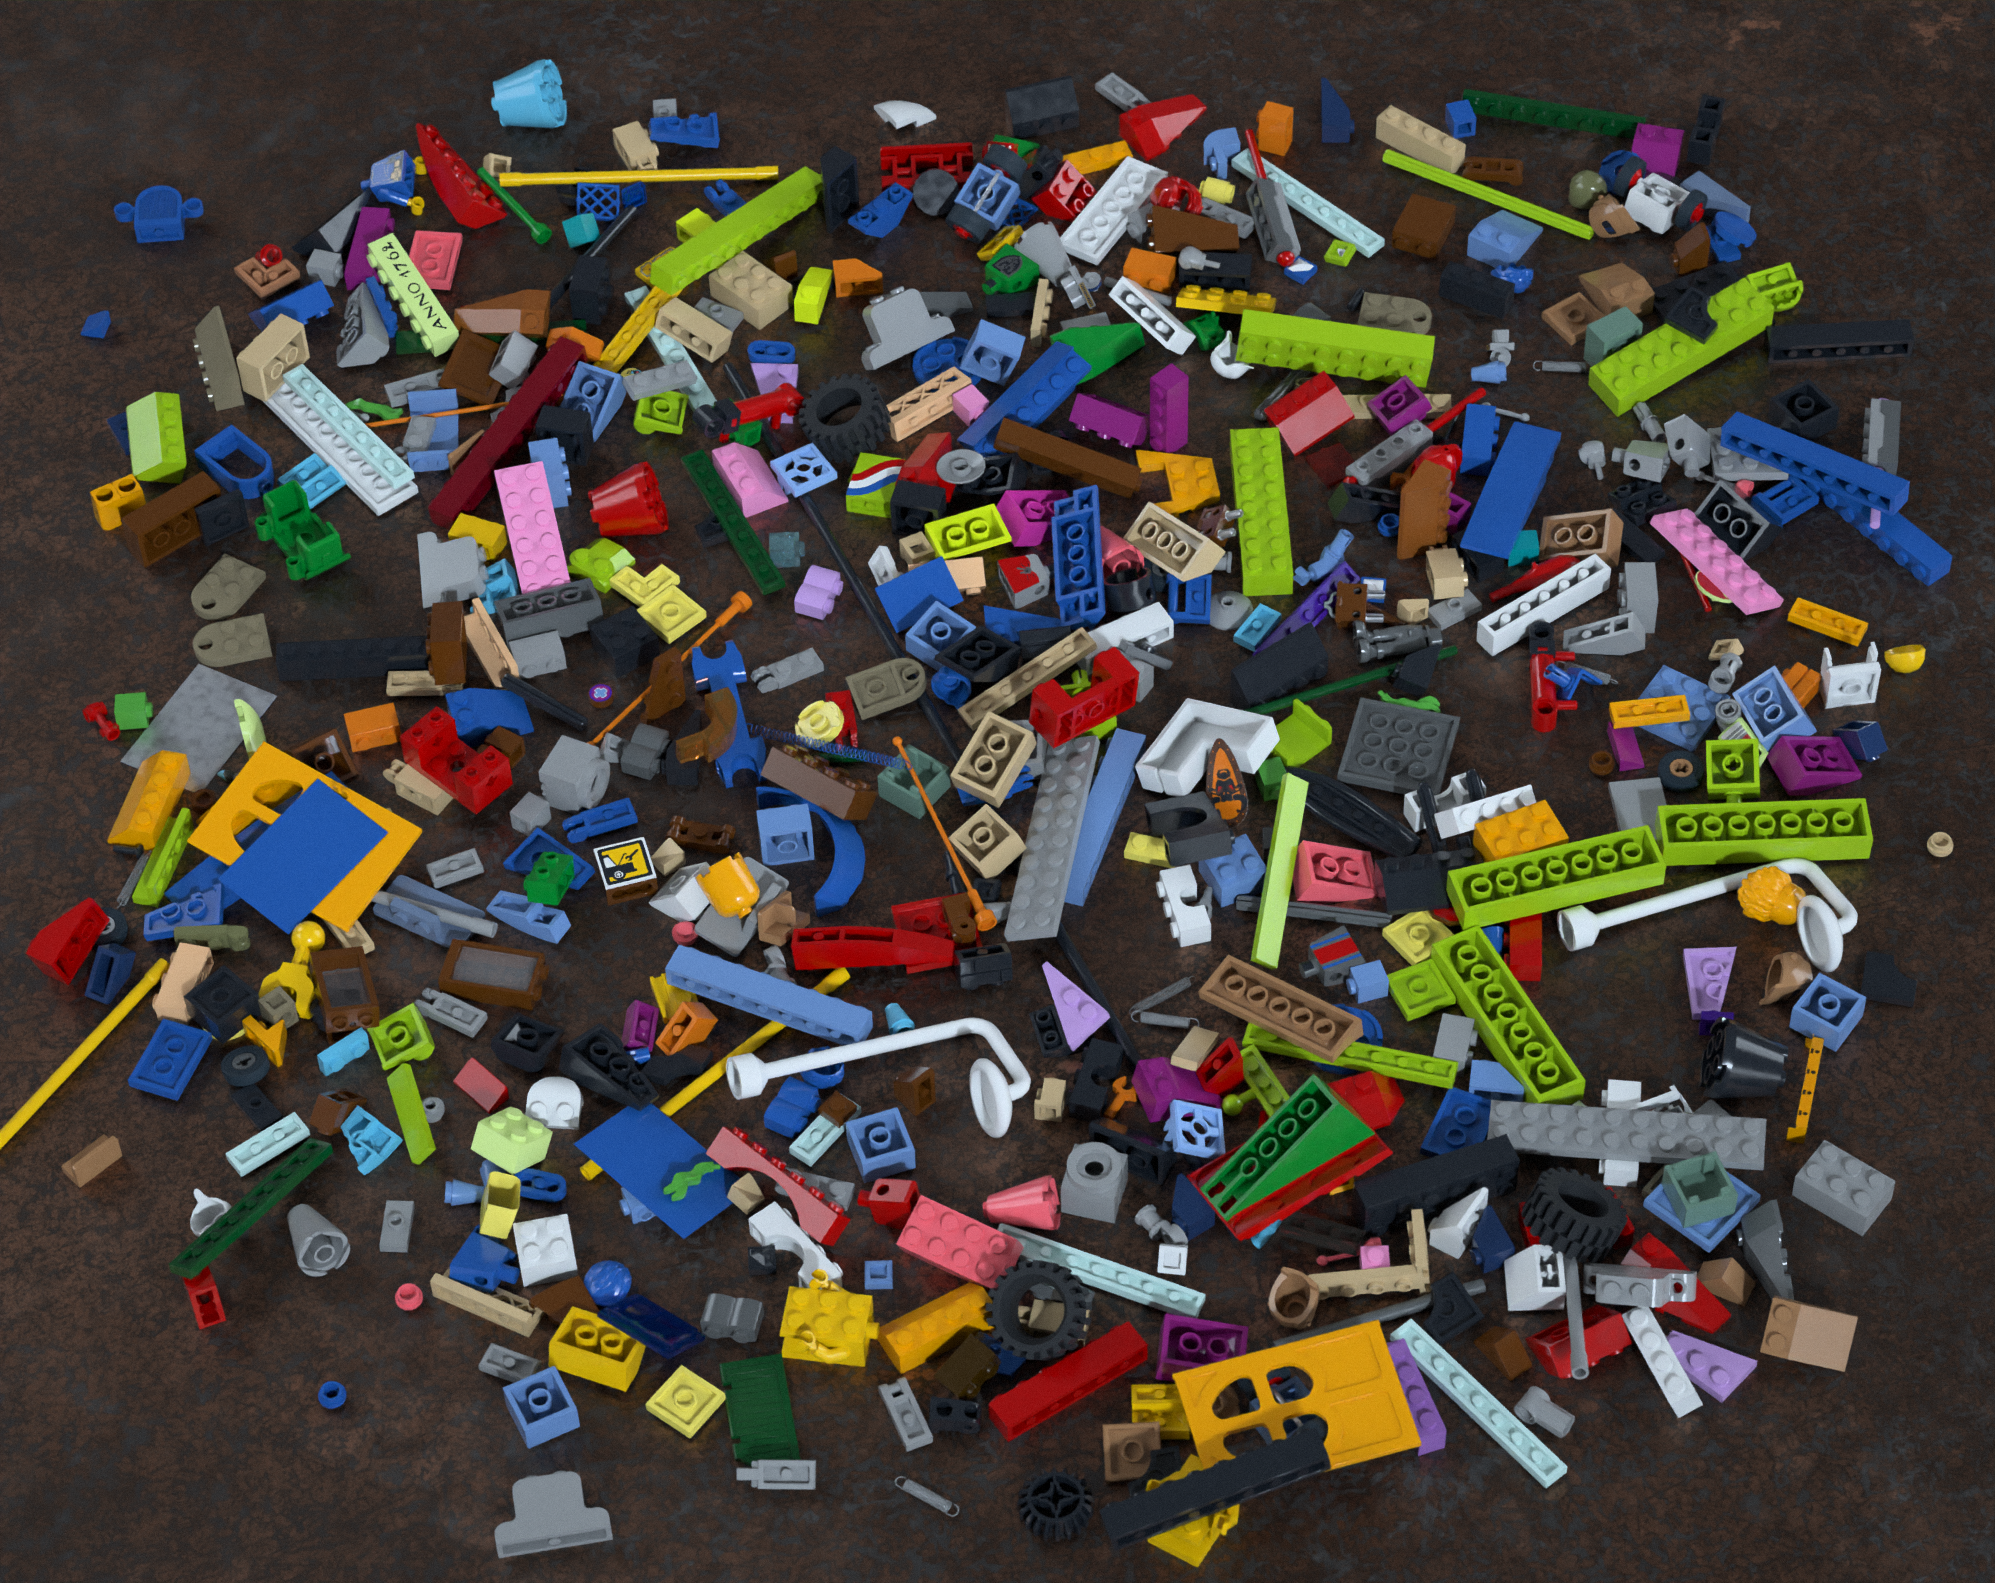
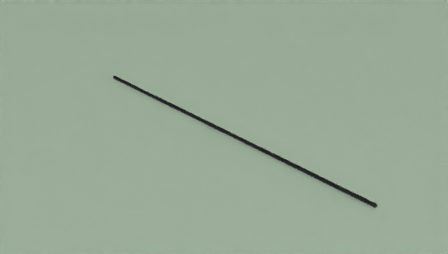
[722,362,1239,1241]

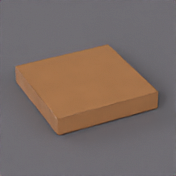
[1541,292,1605,345]
[1102,1422,1161,1483]

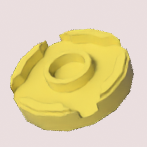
[795,700,844,747]

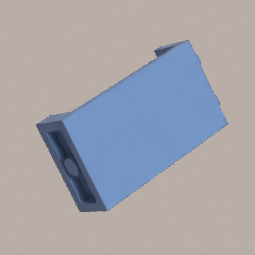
[407,389,459,472]

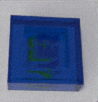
[621,181,647,208]

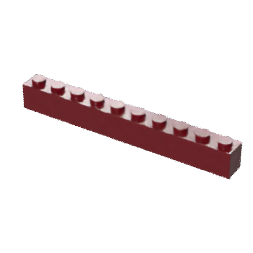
[428,336,588,530]

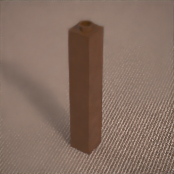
[993,418,1143,499]

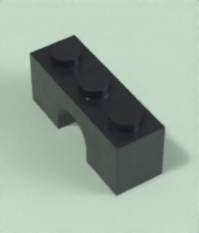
[1687,94,1726,166]
[1066,1038,1123,1122]

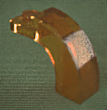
[676,687,737,764]

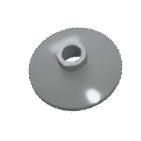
[936,449,986,484]
[1210,591,1253,631]

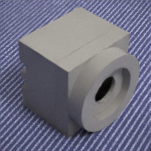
[539,735,610,815]
[1061,1142,1128,1223]

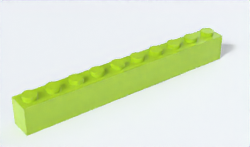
[650,166,823,295]

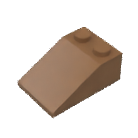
[1579,263,1655,318]
[1538,509,1623,567]
[1760,1295,1858,1372]

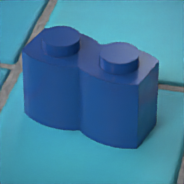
[764,1076,821,1139]

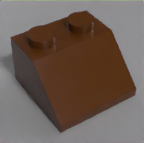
[284,728,358,782]

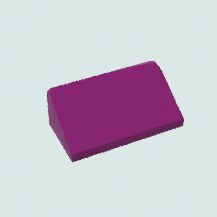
[1607,721,1645,771]
[622,999,659,1054]

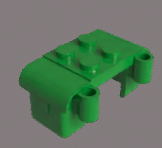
[255,480,351,580]

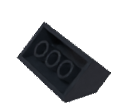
[1230,622,1328,710]
[1374,848,1484,915]

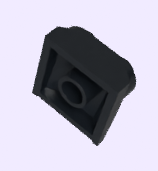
[491,1012,564,1072]

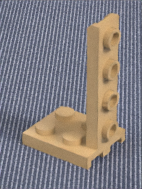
[1308,1209,1431,1300]

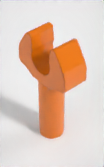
[1390,460,1415,491]
[1103,1076,1139,1120]

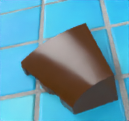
[529,1275,602,1325]

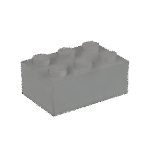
[1792,1140,1895,1236]

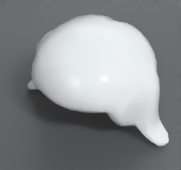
[1210,330,1254,379]
[190,1189,232,1237]

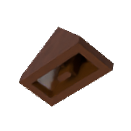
[761,250,798,281]
[1474,1326,1532,1381]

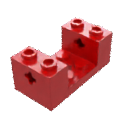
[1029,647,1140,749]
[400,706,513,814]

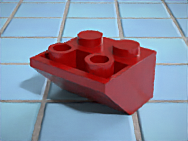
[1031,160,1097,223]

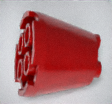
[588,461,669,538]

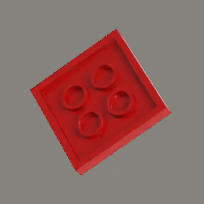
[891,892,982,974]

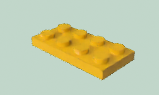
[1176,285,1276,314]

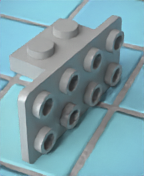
[694,857,789,957]

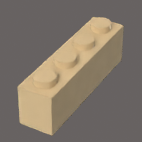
[1376,105,1466,174]

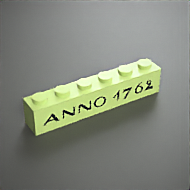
[367,233,459,357]

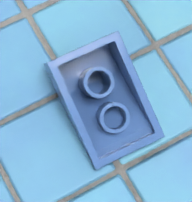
[1467,210,1543,268]
[560,361,627,442]
[1732,665,1817,753]

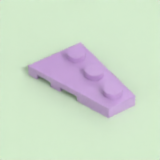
[751,363,799,423]
[1683,947,1736,1020]
[1666,1331,1757,1403]

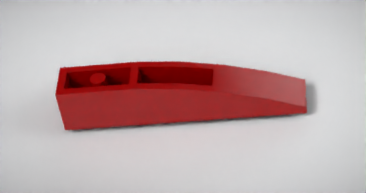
[416,123,507,229]
[791,926,955,970]

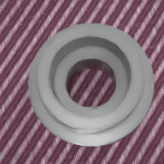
[422,1097,445,1123]

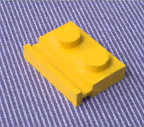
[650,973,699,1024]

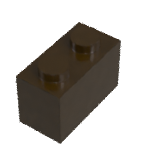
[934,1334,1001,1401]

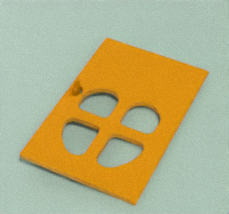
[187,741,423,932]
[1172,1320,1421,1472]

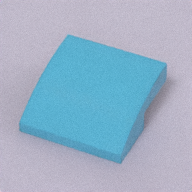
[277,453,346,509]

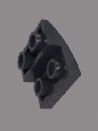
[1607,478,1678,526]
[1029,1004,1095,1058]

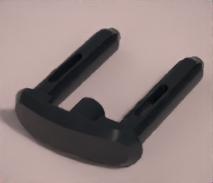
[1417,769,1486,853]

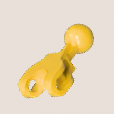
[259,921,325,1019]

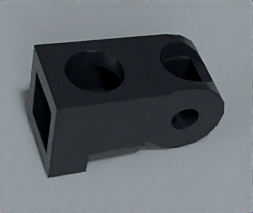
[928,1396,982,1434]

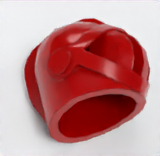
[1411,444,1463,487]

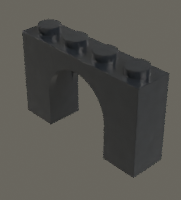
[1144,791,1235,867]

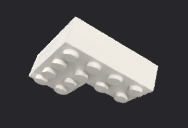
[1135,698,1280,797]

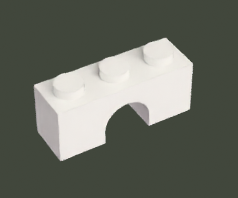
[1403,769,1486,832]
[1156,864,1211,947]

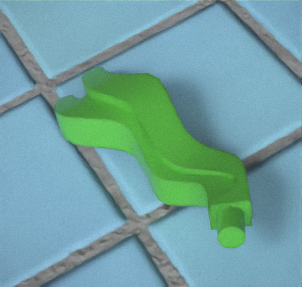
[345,398,403,420]
[1378,690,1441,713]
[663,1161,721,1201]

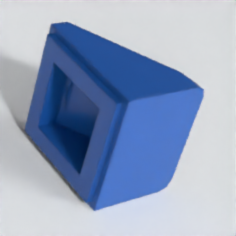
[81,310,111,338]

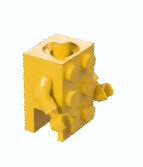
[780,1269,880,1367]
[1145,1454,1240,1568]

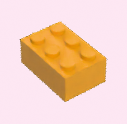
[1473,800,1569,863]

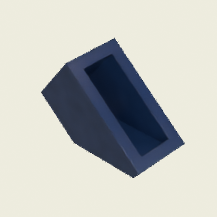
[1832,720,1888,762]
[85,943,136,1004]
[1171,1173,1215,1241]
[1470,1205,1515,1274]

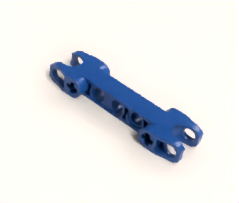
[692,640,767,788]

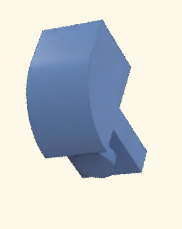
[1203,127,1240,179]

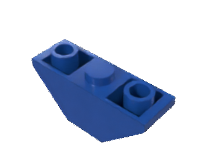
[848,182,913,238]

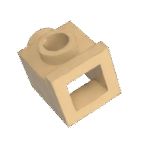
[899,531,935,565]
[1034,1077,1066,1122]

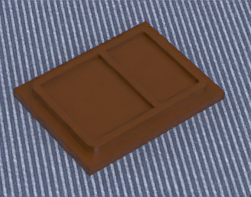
[438,329,502,405]

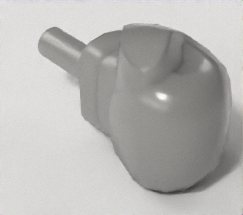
[1178,246,1220,270]
[1578,440,1606,480]

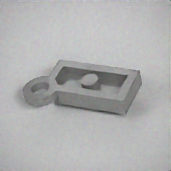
[393,415,437,463]

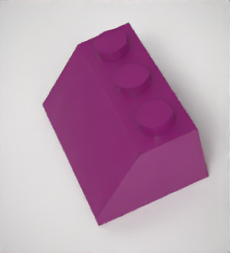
[1069,393,1150,448]

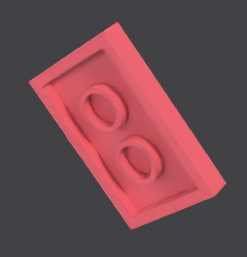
[409,230,463,290]

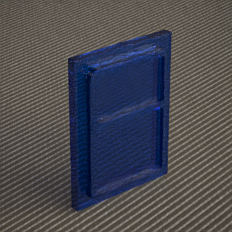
[597,1294,706,1359]

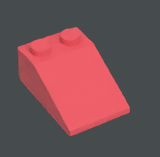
[1292,840,1379,904]

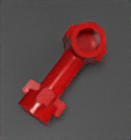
[82,701,120,741]

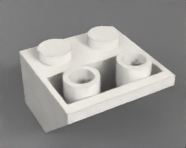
[1504,1245,1566,1311]

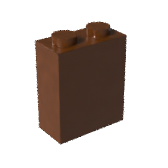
[1392,193,1456,260]

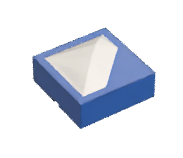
[1284,256,1317,285]
[1361,577,1386,603]

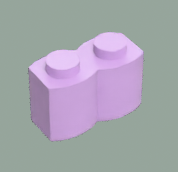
[794,565,843,620]

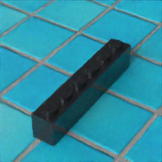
[1764,319,1914,364]
[276,635,430,681]

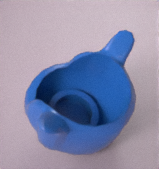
[931,666,972,711]

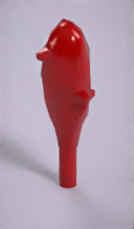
[1489,555,1581,602]

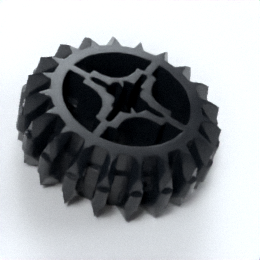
[1017,1466,1095,1543]

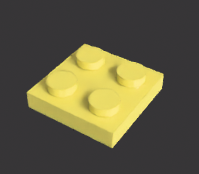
[637,584,707,644]
[1382,910,1454,966]
[646,1365,726,1438]

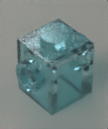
[769,532,805,568]

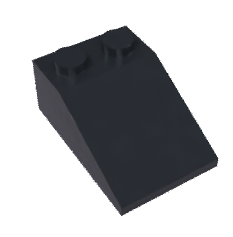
[934,625,1021,682]

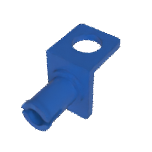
[1543,663,1603,700]

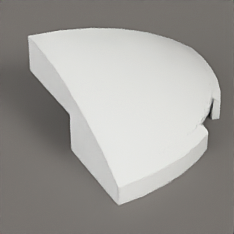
[874,101,936,129]

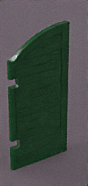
[719,1353,800,1467]

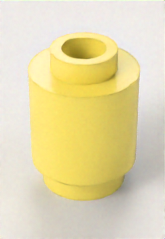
[1199,177,1235,204]

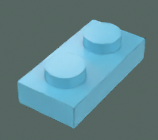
[1233,603,1281,652]
[317,1027,370,1076]

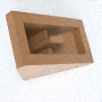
[1697,1257,1756,1307]

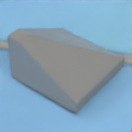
[599,732,630,763]

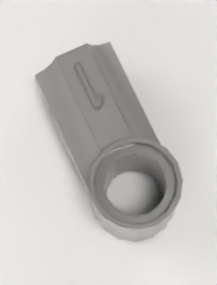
[1514,1386,1575,1438]

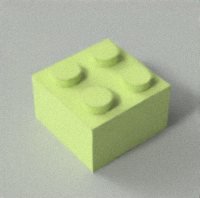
[471,1106,553,1175]

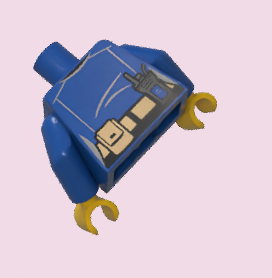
[361,150,427,215]

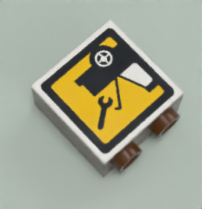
[594,837,658,906]

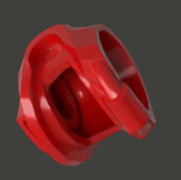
[1150,176,1204,216]

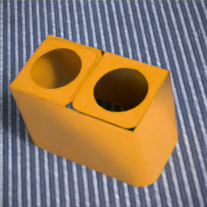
[90,474,146,530]

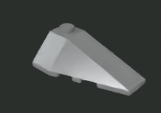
[336,282,390,367]

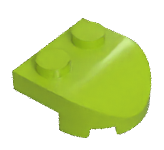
[1745,262,1803,312]

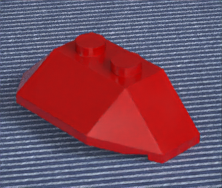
[1326,1071,1405,1130]

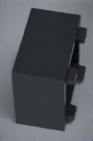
[535,405,594,466]
[183,965,261,1044]

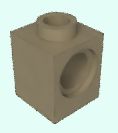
[258,986,299,1029]

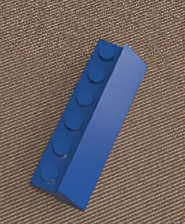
[957,341,1092,458]
[1051,485,1106,631]

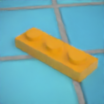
[1060,140,1133,175]
[1787,597,1868,647]
[1609,695,1690,729]

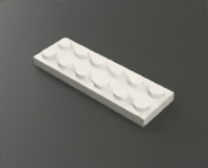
[1060,156,1168,265]

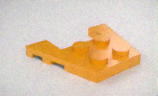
[1136,450,1220,518]

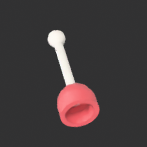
[1695,471,1754,497]

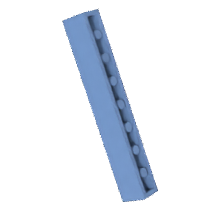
[1064,728,1146,907]
[665,945,873,1046]

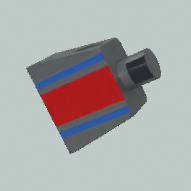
[1299,926,1366,987]

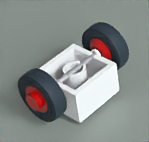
[1614,156,1708,234]

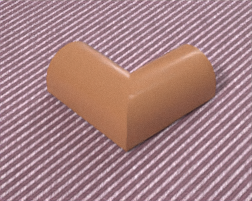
[234,257,300,300]

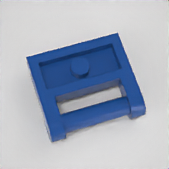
[1752,474,1819,526]
[1166,573,1212,624]

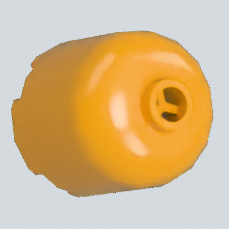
[695,852,760,919]

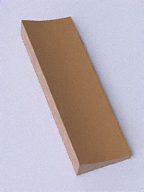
[1199,955,1364,1063]

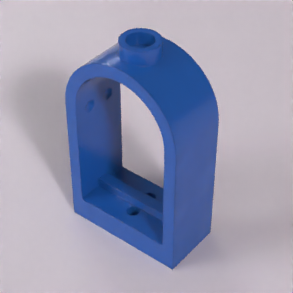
[194,424,275,499]

